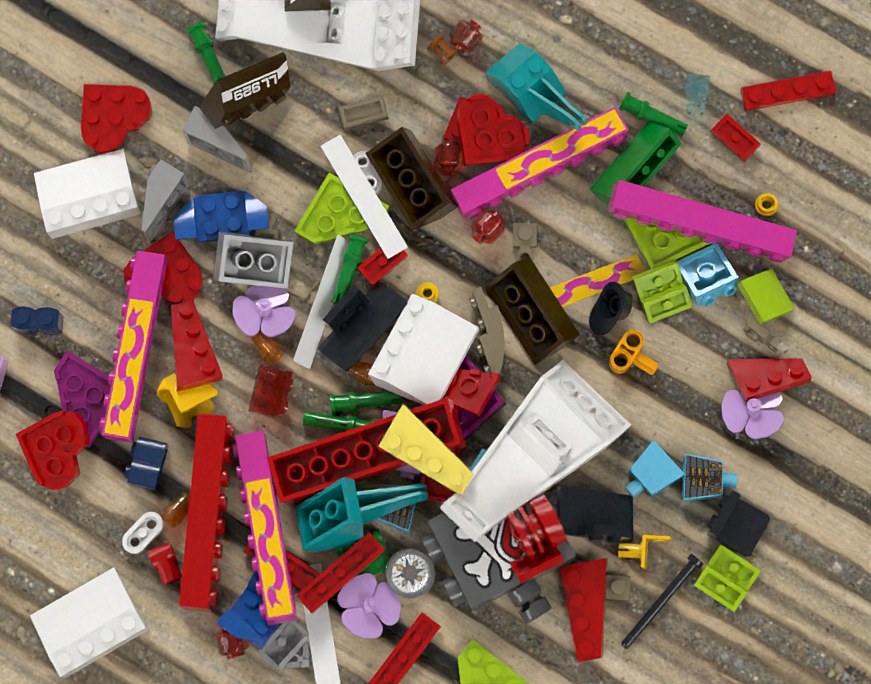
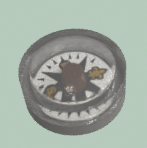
[385,548,435,598]

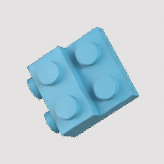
[676,243,739,307]

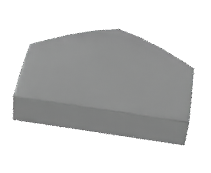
[257,620,309,669]

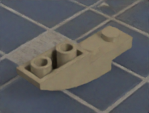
[469,287,504,375]

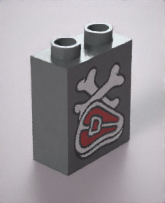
[420,492,576,612]

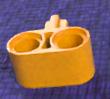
[609,330,659,375]

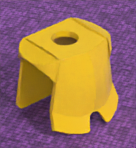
[157,373,218,428]

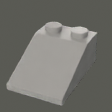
[182,106,251,172]
[141,159,189,243]
[213,232,293,289]

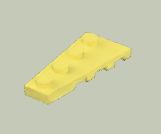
[379,404,475,495]

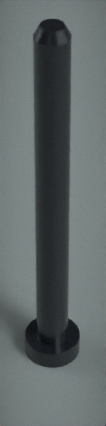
[621,554,704,649]

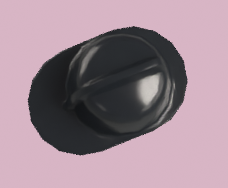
[589,282,633,335]

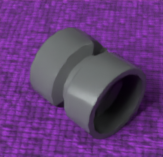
[508,579,552,624]

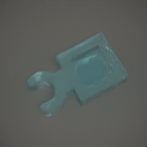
[685,74,710,116]

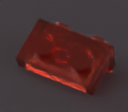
[248,365,293,419]

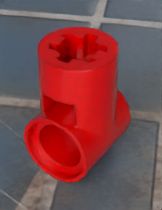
[147,542,182,586]

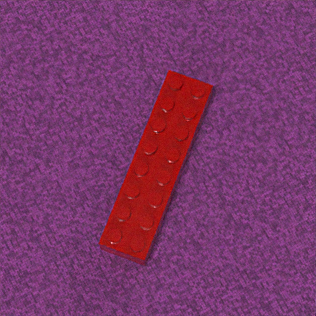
[267,398,466,505]
[179,414,235,612]

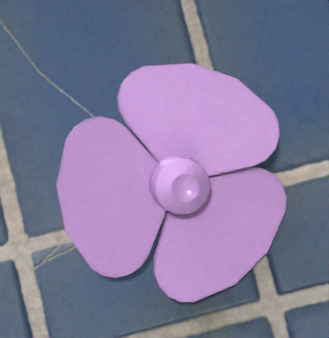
[232,285,295,337]
[721,390,784,439]
[337,573,401,638]

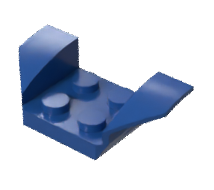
[174,190,269,243]
[216,572,281,650]

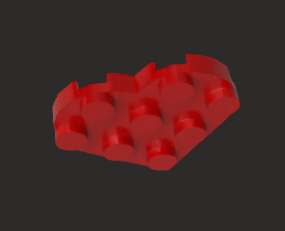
[81,84,152,154]
[457,94,530,166]
[123,231,203,304]
[16,411,90,490]

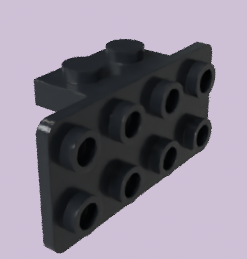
[318,282,408,372]
[557,486,633,544]

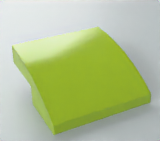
[632,260,693,324]
[737,269,796,325]
[694,544,761,612]

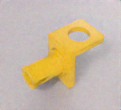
[618,535,672,570]

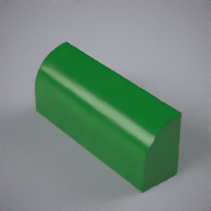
[589,121,682,206]

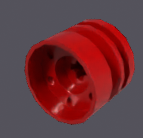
[506,495,567,560]

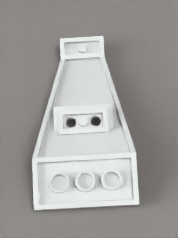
[215,0,420,71]
[440,360,631,542]

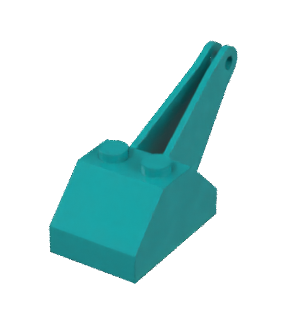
[486,43,588,131]
[295,477,429,553]

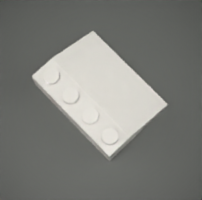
[34,149,141,239]
[368,294,479,405]
[30,567,149,679]

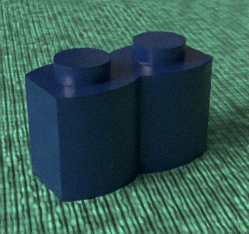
[11,306,64,336]
[124,437,169,491]

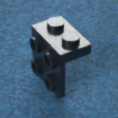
[706,490,770,557]

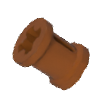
[427,35,458,65]

